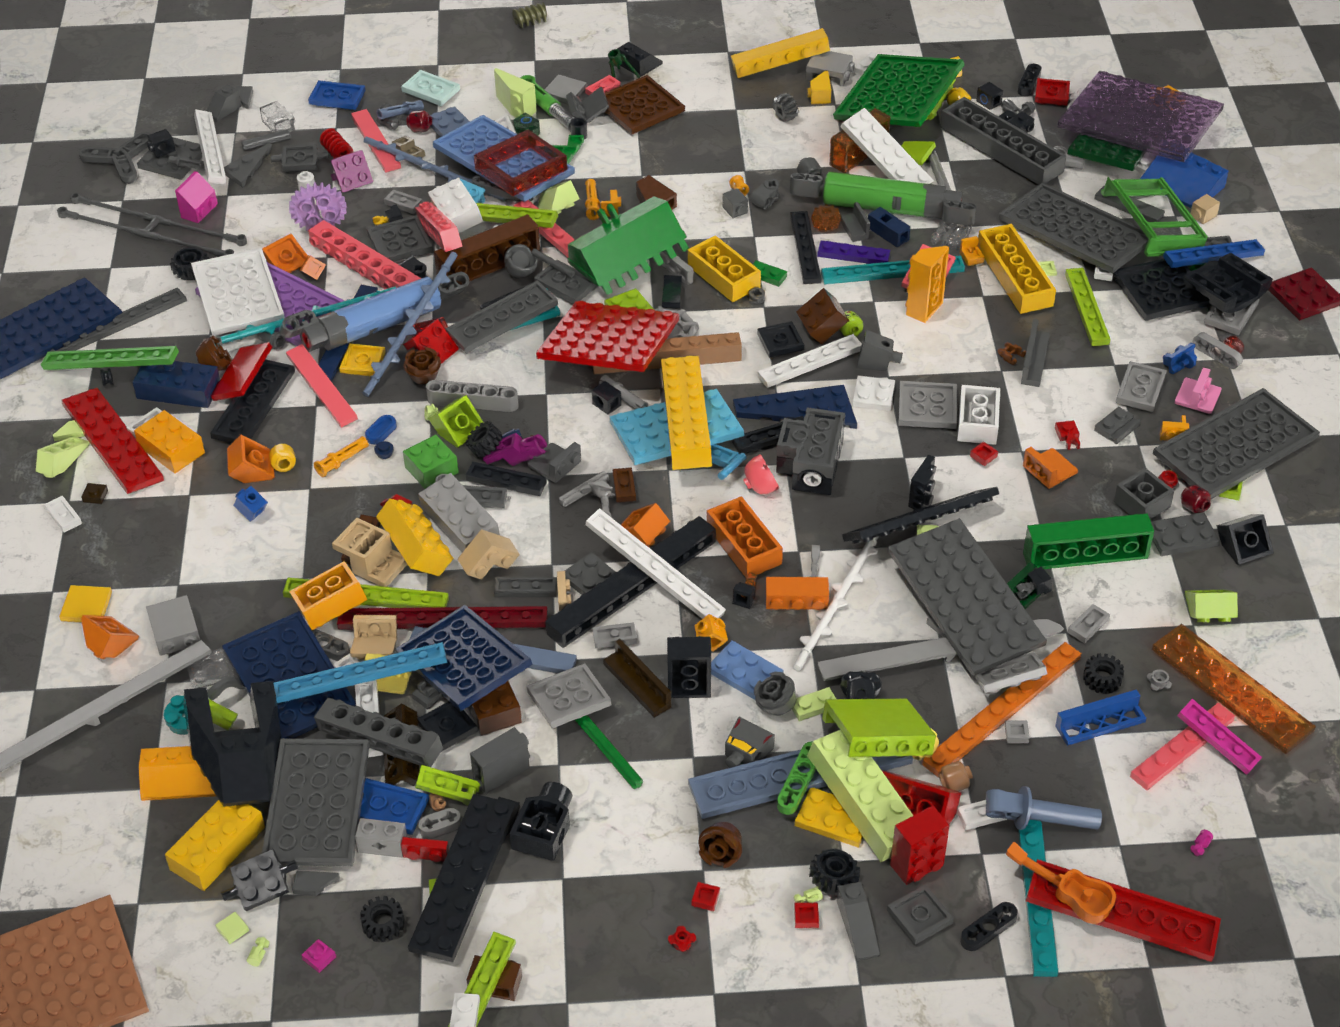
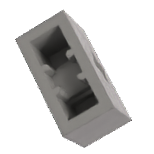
[355,818,407,858]

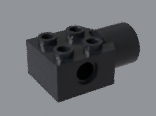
[510,781,573,861]

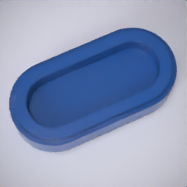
[365,415,397,445]

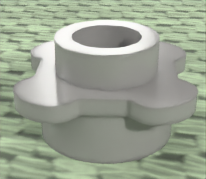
[1147,670,1172,691]

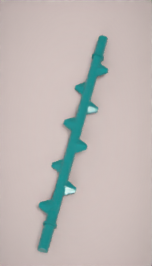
[220,286,396,344]

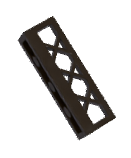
[603,638,671,718]
[384,703,419,786]

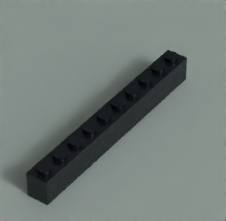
[546,516,716,648]

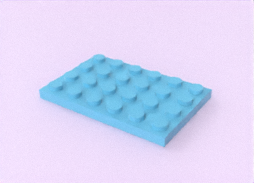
[609,389,744,465]

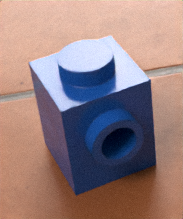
[233,486,268,522]

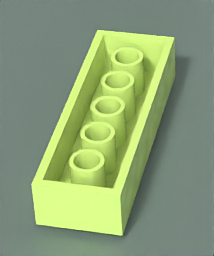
[807,730,913,862]

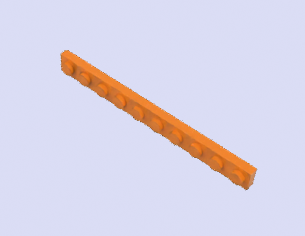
[922,642,1082,778]

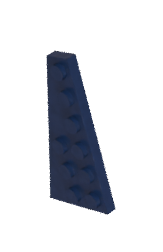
[733,385,857,429]

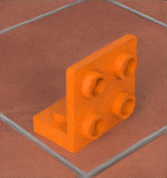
[1023,447,1078,489]

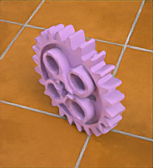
[289,182,347,231]

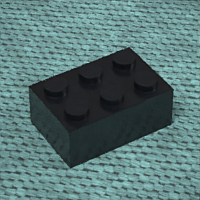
[667,636,711,698]

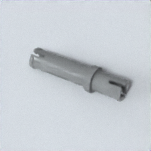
[599,375,648,409]

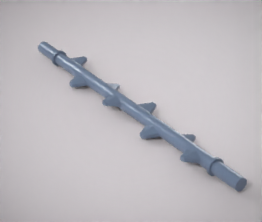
[364,136,507,201]
[362,252,458,397]

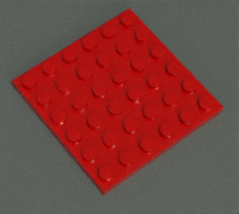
[536,301,679,372]

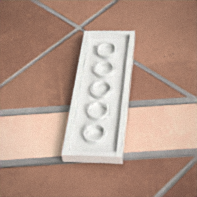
[840,108,934,184]

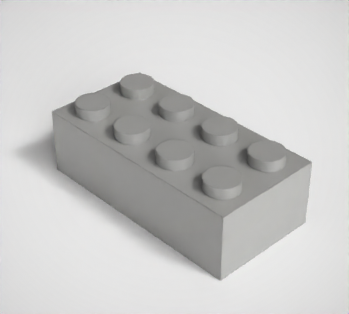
[418,473,500,553]

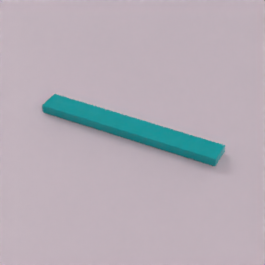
[821,256,965,285]

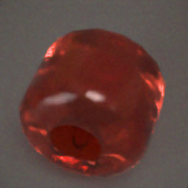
[1223,336,1244,354]

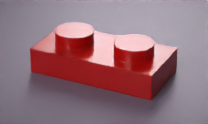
[401,837,449,862]

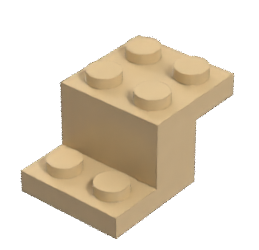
[332,518,408,587]

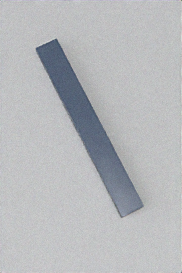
[410,626,577,673]

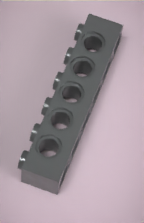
[314,698,443,767]

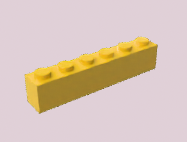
[731,28,830,78]

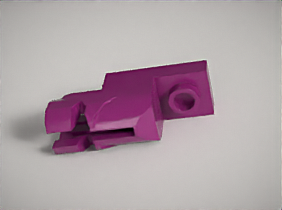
[483,433,547,466]

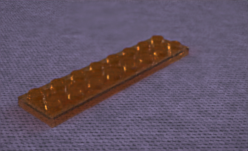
[1152,623,1316,754]

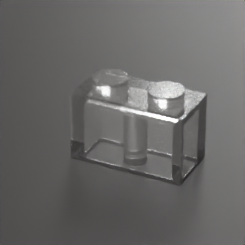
[260,101,295,133]

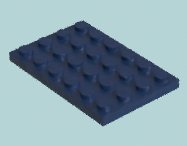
[395,605,533,711]
[222,611,356,739]

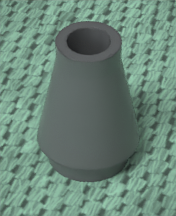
[259,331,286,349]

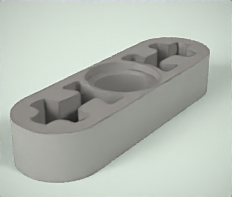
[1193,332,1243,369]

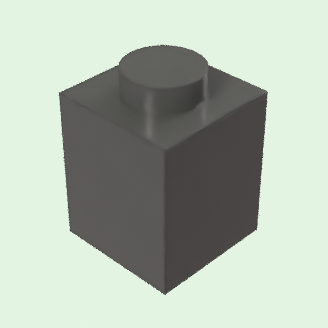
[722,188,748,218]

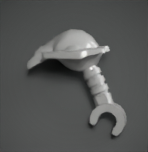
[580,481,615,519]

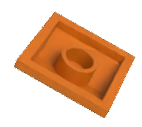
[262,234,308,273]

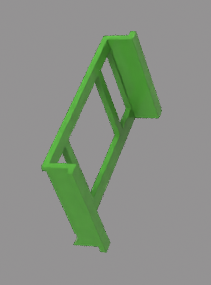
[1101,177,1208,257]

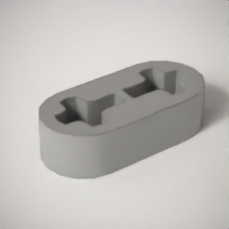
[419,808,461,839]

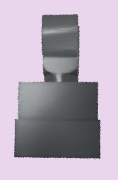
[1016,566,1052,599]

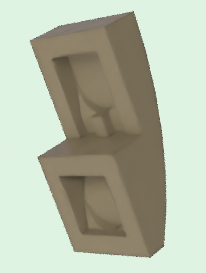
[392,135,426,158]

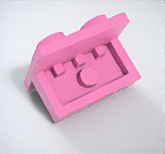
[1175,368,1222,414]

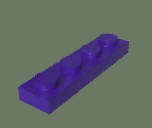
[817,240,890,264]

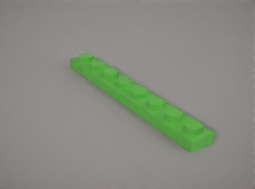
[40,346,179,370]

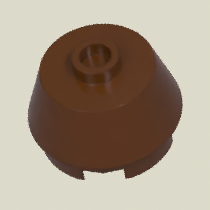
[195,336,232,371]
[403,347,441,384]
[698,822,742,868]

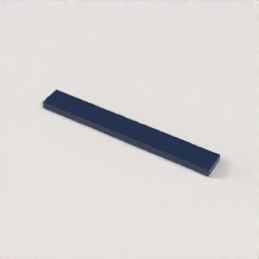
[318,284,378,382]

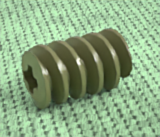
[512,2,547,28]

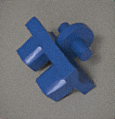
[1163,343,1197,374]

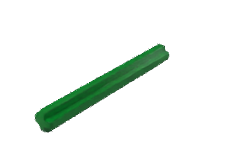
[575,715,643,789]

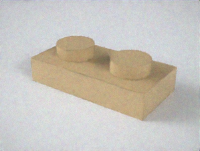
[557,571,571,611]

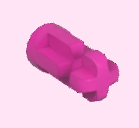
[1190,829,1213,856]

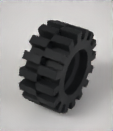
[465,421,503,458]
[1083,653,1124,694]
[360,896,404,942]

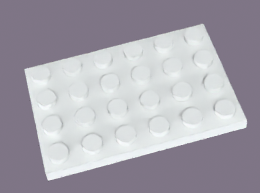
[191,247,285,336]

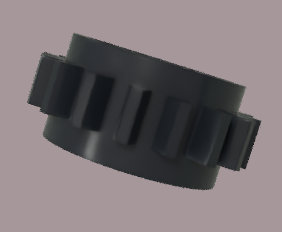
[170,247,209,280]
[809,849,860,895]

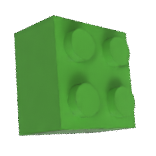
[403,435,459,489]

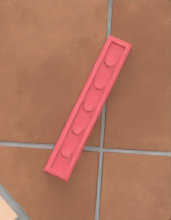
[351,109,401,173]
[286,344,358,428]

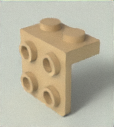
[350,615,397,659]

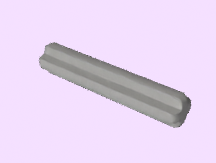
[559,471,609,507]

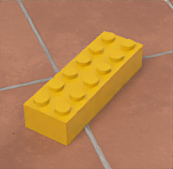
[978,224,1056,314]

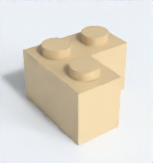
[457,529,520,579]

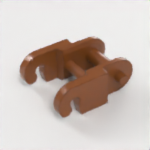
[998,342,1026,365]

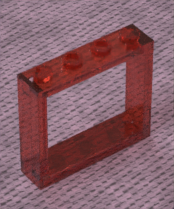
[474,130,567,196]

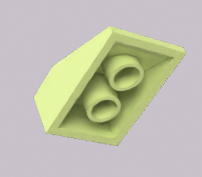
[494,68,537,121]

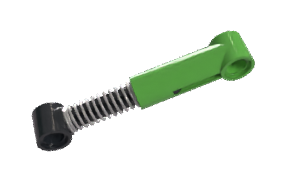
[520,75,587,140]

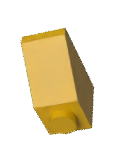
[807,71,831,104]

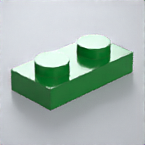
[752,260,787,287]

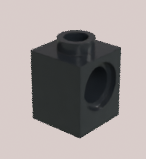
[147,129,176,157]
[591,381,622,415]

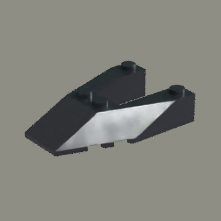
[184,681,281,807]

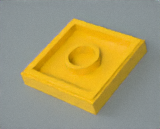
[339,343,386,376]
[59,585,112,622]

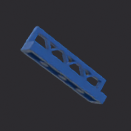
[1055,689,1147,746]

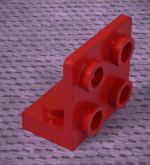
[403,319,459,364]

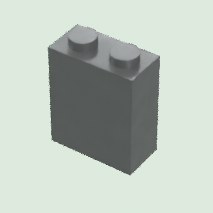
[470,727,530,794]

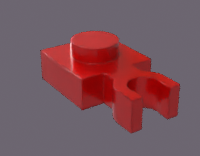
[1055,420,1081,450]

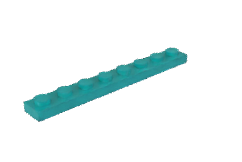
[1018,819,1058,977]

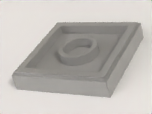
[545,74,587,104]

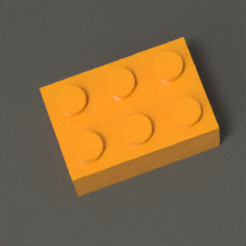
[134,410,205,474]
[289,561,367,630]

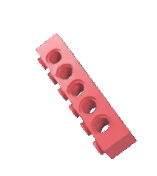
[415,202,462,252]

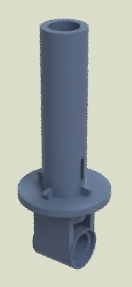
[986,786,1102,830]

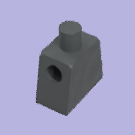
[857,330,903,371]

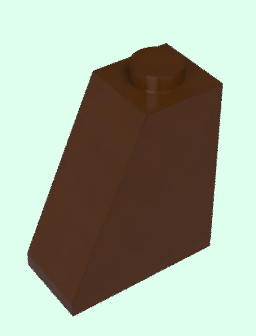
[636,175,677,210]

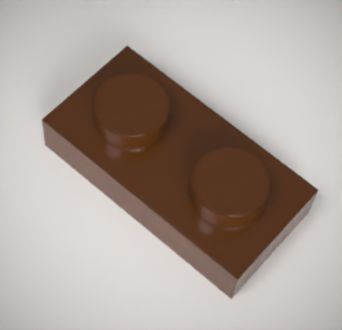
[612,467,636,503]

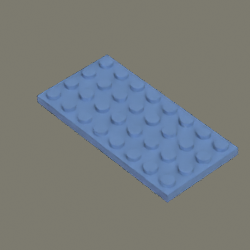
[433,115,575,202]

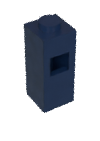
[868,207,911,248]

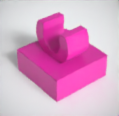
[301,939,336,973]

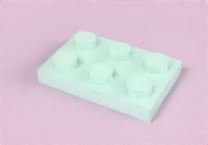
[401,70,460,106]

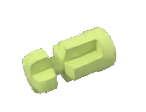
[794,886,823,903]
[246,937,270,967]

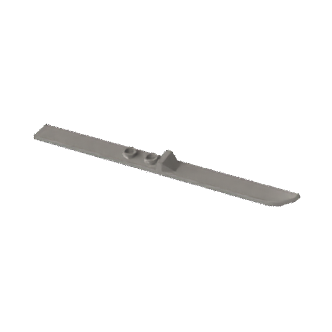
[818,619,1064,681]
[0,640,212,772]

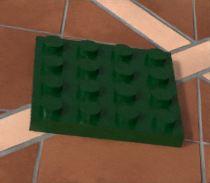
[1067,125,1150,171]

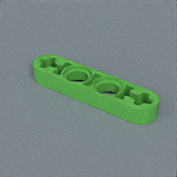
[777,741,816,815]

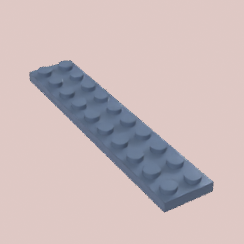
[688,750,913,819]

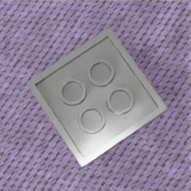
[898,381,957,429]
[526,663,612,728]

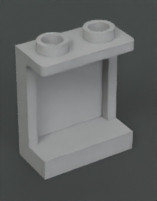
[806,51,855,86]
[146,595,200,655]

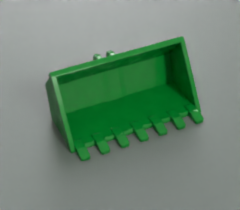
[567,196,689,295]

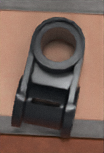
[398,256,428,278]

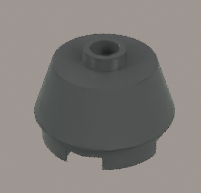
[754,672,796,716]

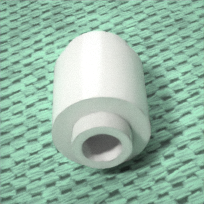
[297,171,315,192]

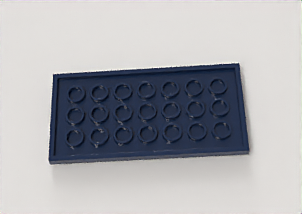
[0,277,123,379]

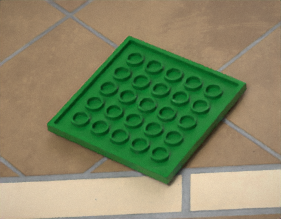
[833,54,965,127]

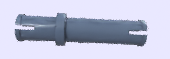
[376,100,424,120]

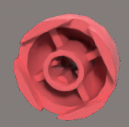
[743,454,779,494]

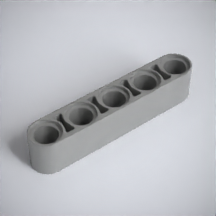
[426,380,519,412]

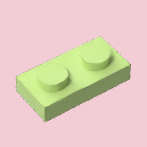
[792,687,836,721]

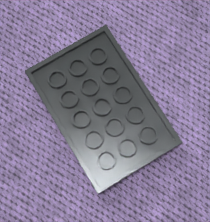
[262,739,370,866]

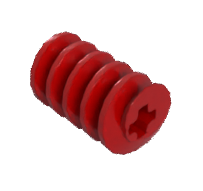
[320,128,353,159]

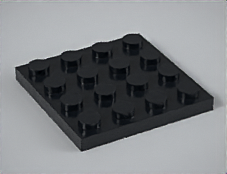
[1113,259,1211,321]

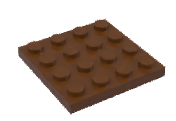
[605,75,685,135]

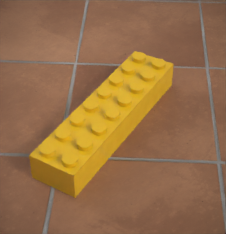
[661,356,712,470]

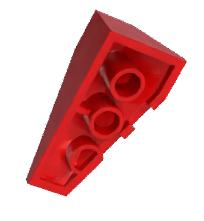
[881,770,961,824]

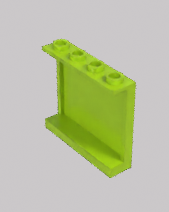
[822,699,936,757]

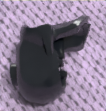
[840,671,882,699]

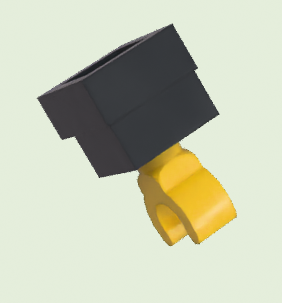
[372,204,403,226]

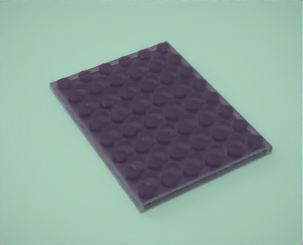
[1057,71,1224,162]

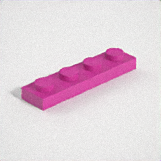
[1177,699,1262,775]

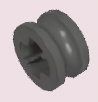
[749,287,765,305]

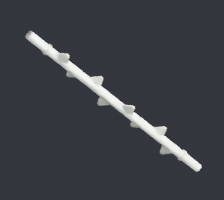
[793,536,879,671]

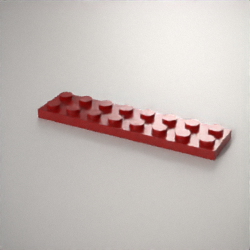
[62,388,164,494]
[1026,859,1221,962]

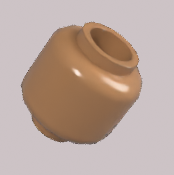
[938,761,973,792]

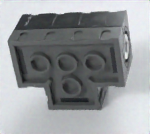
[776,407,845,495]

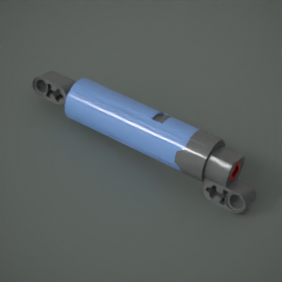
[279,272,470,352]

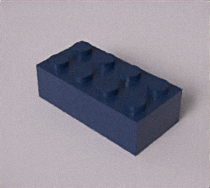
[132,361,220,408]

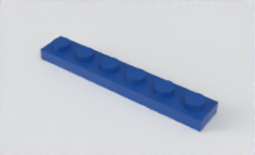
[1163,239,1265,268]

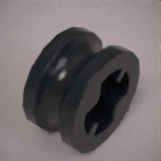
[100,368,113,386]

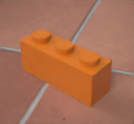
[766,577,829,610]

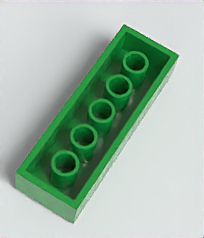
[1023,513,1154,569]

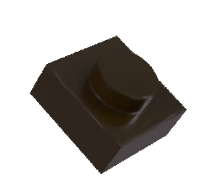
[81,483,108,504]

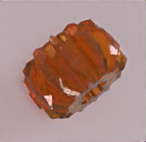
[811,204,841,232]

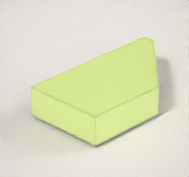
[53,420,85,442]

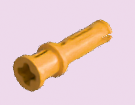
[585,179,600,220]
[314,436,369,477]

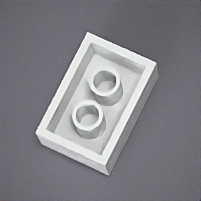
[428,178,483,233]
[957,385,1000,445]

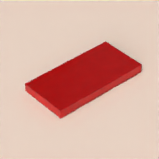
[210,342,272,401]

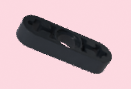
[1017,63,1042,97]
[960,902,1018,951]

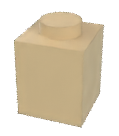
[1190,194,1220,224]

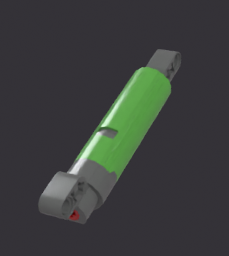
[790,171,977,225]

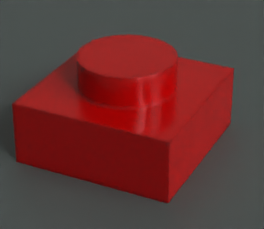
[970,441,998,466]
[691,882,720,911]
[794,903,819,928]

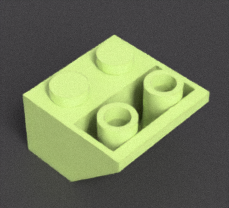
[537,180,579,214]

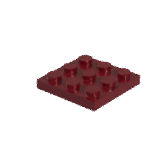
[1268,267,1340,321]

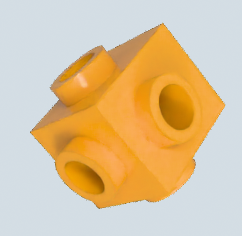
[694,614,728,652]

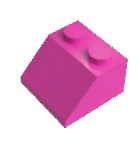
[175,171,218,223]

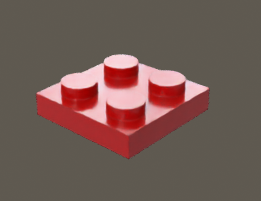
[1035,78,1070,106]

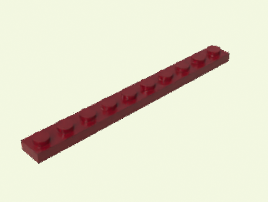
[337,606,548,630]

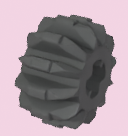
[772,92,799,122]

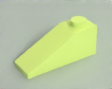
[36,436,89,478]

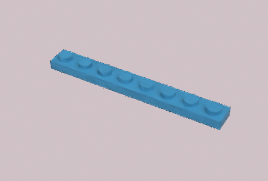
[273,642,447,703]

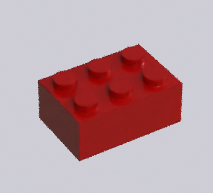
[890,806,950,885]

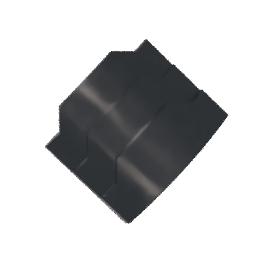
[1183,253,1273,313]

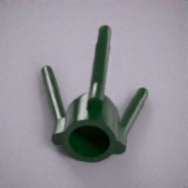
[608,49,640,79]

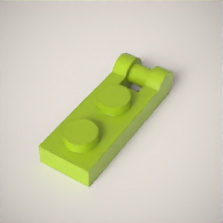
[415,765,480,806]

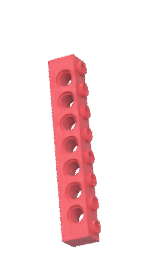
[308,220,421,289]

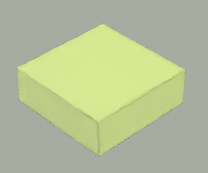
[215,912,249,945]

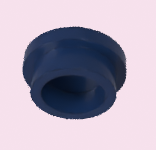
[374,441,394,459]

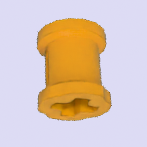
[729,175,749,196]

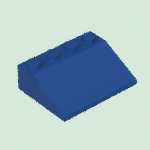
[1140,143,1229,209]

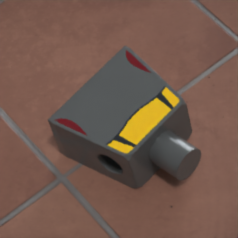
[725,716,775,768]

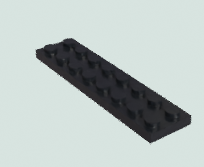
[842,487,999,544]
[408,794,517,962]

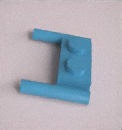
[711,444,747,480]

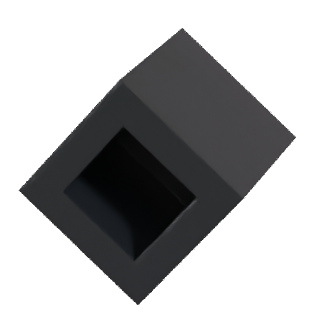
[976,82,1003,110]

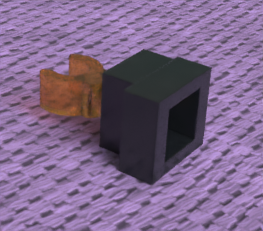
[732,572,757,609]

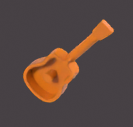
[1006,842,1116,924]

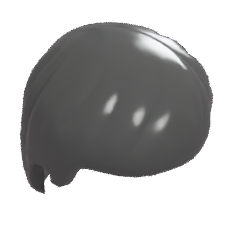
[504,244,537,278]

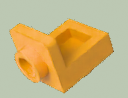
[601,190,621,217]
[959,236,985,266]
[1160,415,1189,441]

